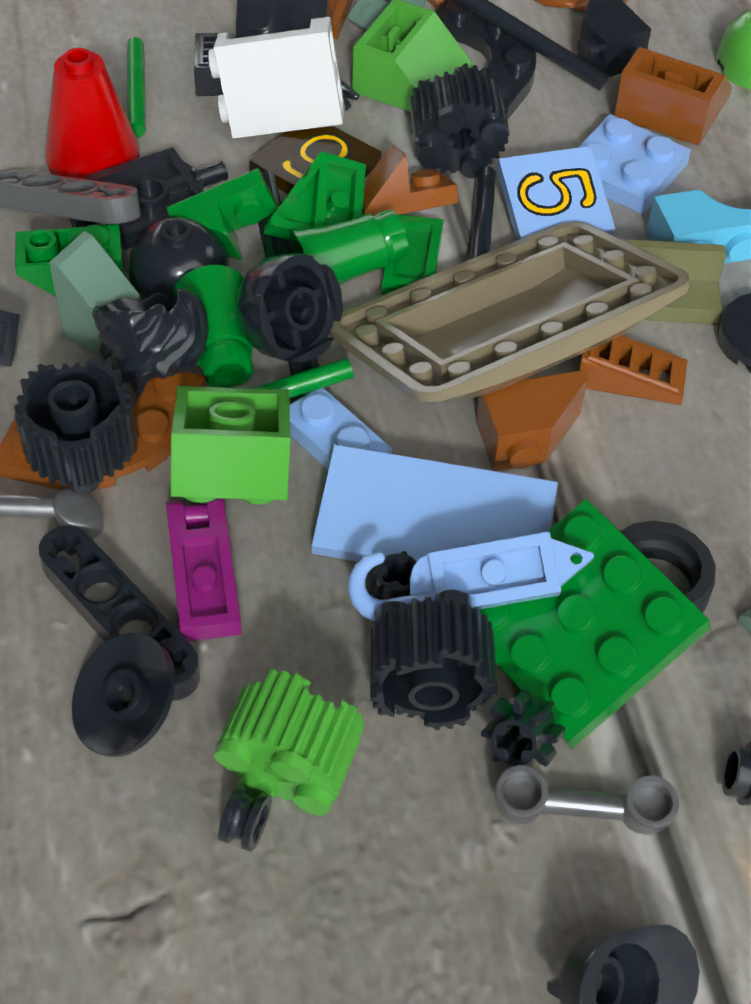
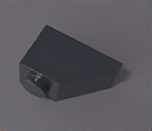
[577,0,651,77]

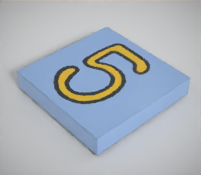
[496,146,615,241]

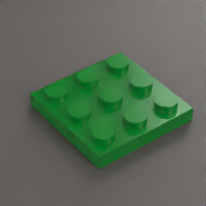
[480,499,711,749]

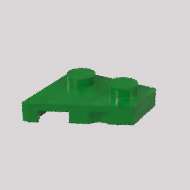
[263,151,366,240]

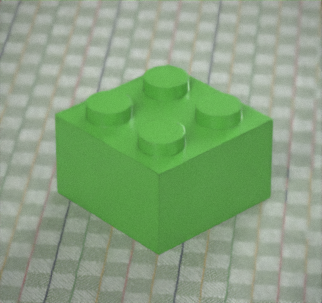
[171,386,291,504]

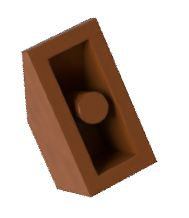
[476,370,588,471]

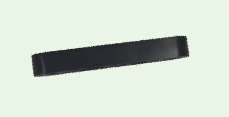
[39,526,200,701]

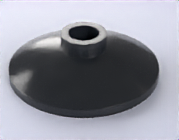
[72,633,175,757]

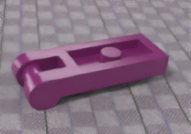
[166,498,242,642]

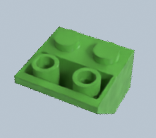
[352,0,472,112]

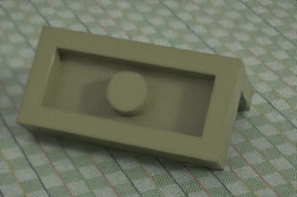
[625,239,726,325]

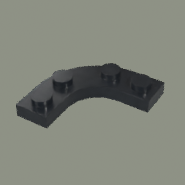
[435,0,536,120]

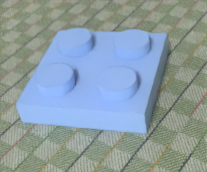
[578,114,691,214]

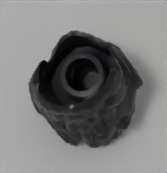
[92,288,209,394]

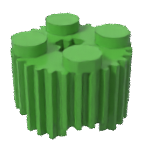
[213,669,365,816]

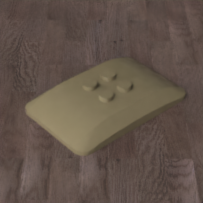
[330,222,690,402]

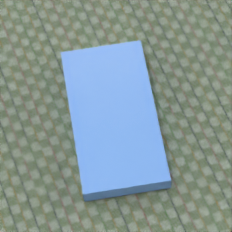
[312,444,558,562]

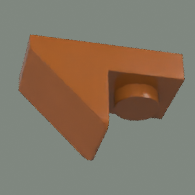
[362,145,458,216]

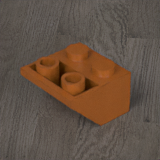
[614,47,732,146]

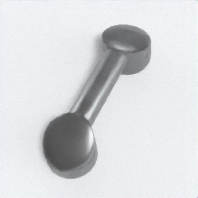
[0,488,104,539]
[494,765,679,835]

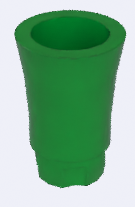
[290,210,409,285]
[174,265,254,388]

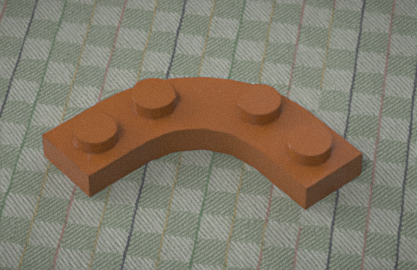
[0,371,206,490]

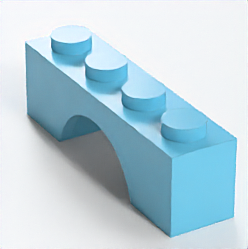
[646,190,751,263]

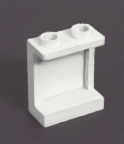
[209,17,345,138]

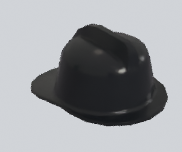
[547,924,700,1004]

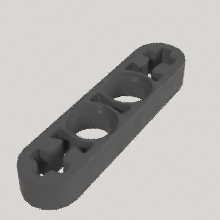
[0,170,141,224]

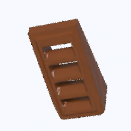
[579,335,688,405]

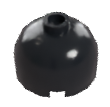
[129,217,229,301]
[235,253,343,363]

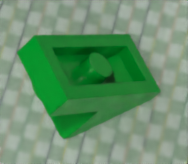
[167,168,278,260]

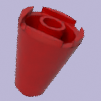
[45,48,139,179]

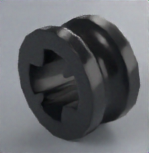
[218,784,272,852]

